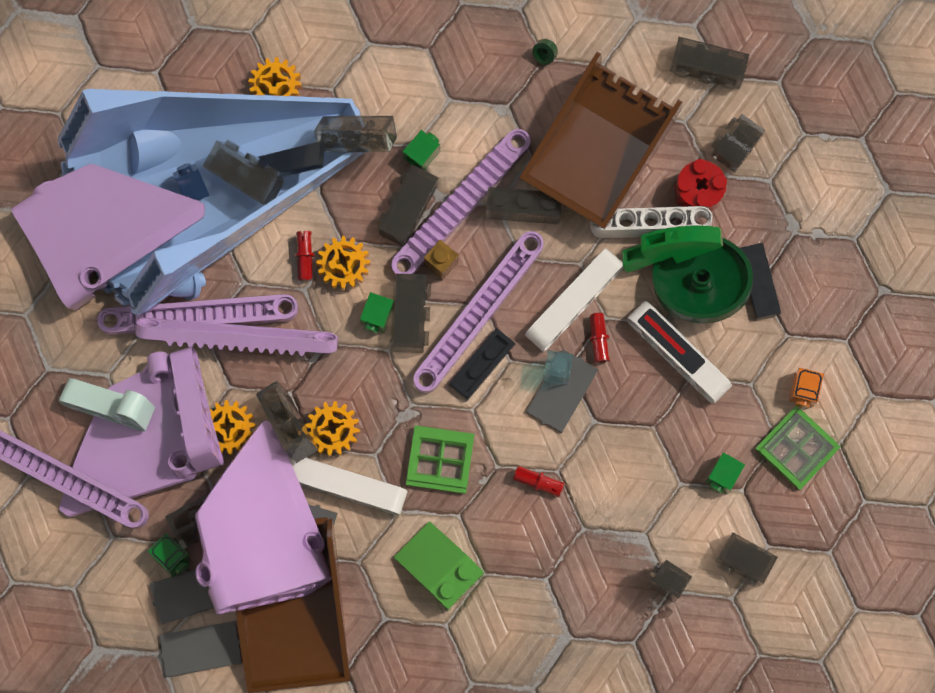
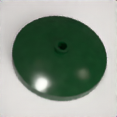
[652,238,753,324]

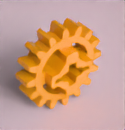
[248,57,302,96]
[316,236,371,291]
[210,400,257,456]
[305,401,360,457]

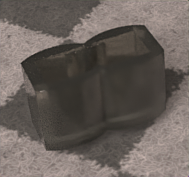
[711,114,766,173]

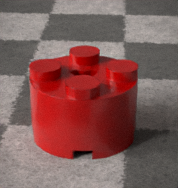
[674,159,727,212]

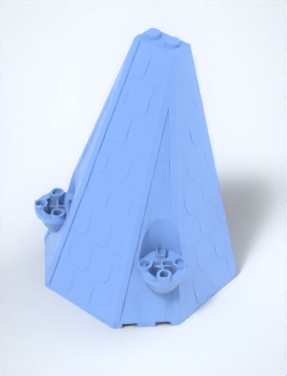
[58,89,372,315]

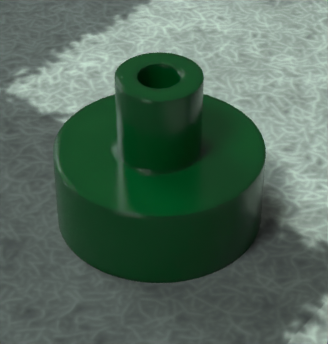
[532,39,558,65]

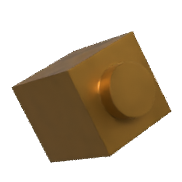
[424,240,459,280]

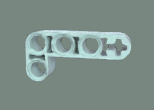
[58,378,155,431]

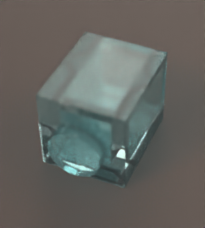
[543,350,573,385]

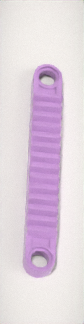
[392,129,530,279]
[414,231,544,393]
[97,294,298,335]
[135,318,338,356]
[0,430,149,529]

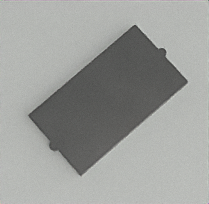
[526,350,598,433]
[150,569,214,624]
[160,621,242,677]

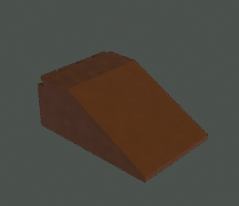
[519,52,683,230]
[236,517,350,693]

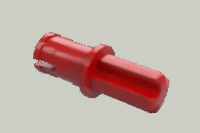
[295,231,314,281]
[590,313,610,363]
[513,466,564,498]

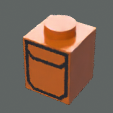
[789,367,824,409]

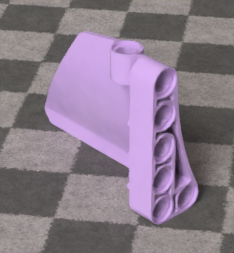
[11,164,205,310]
[59,346,223,517]
[196,420,332,614]

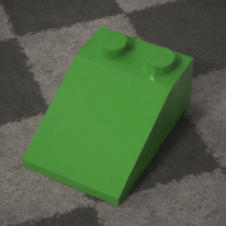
[394,521,484,611]

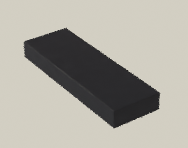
[256,141,324,182]
[740,243,781,320]
[449,328,516,401]

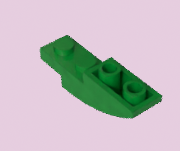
[622,225,723,273]

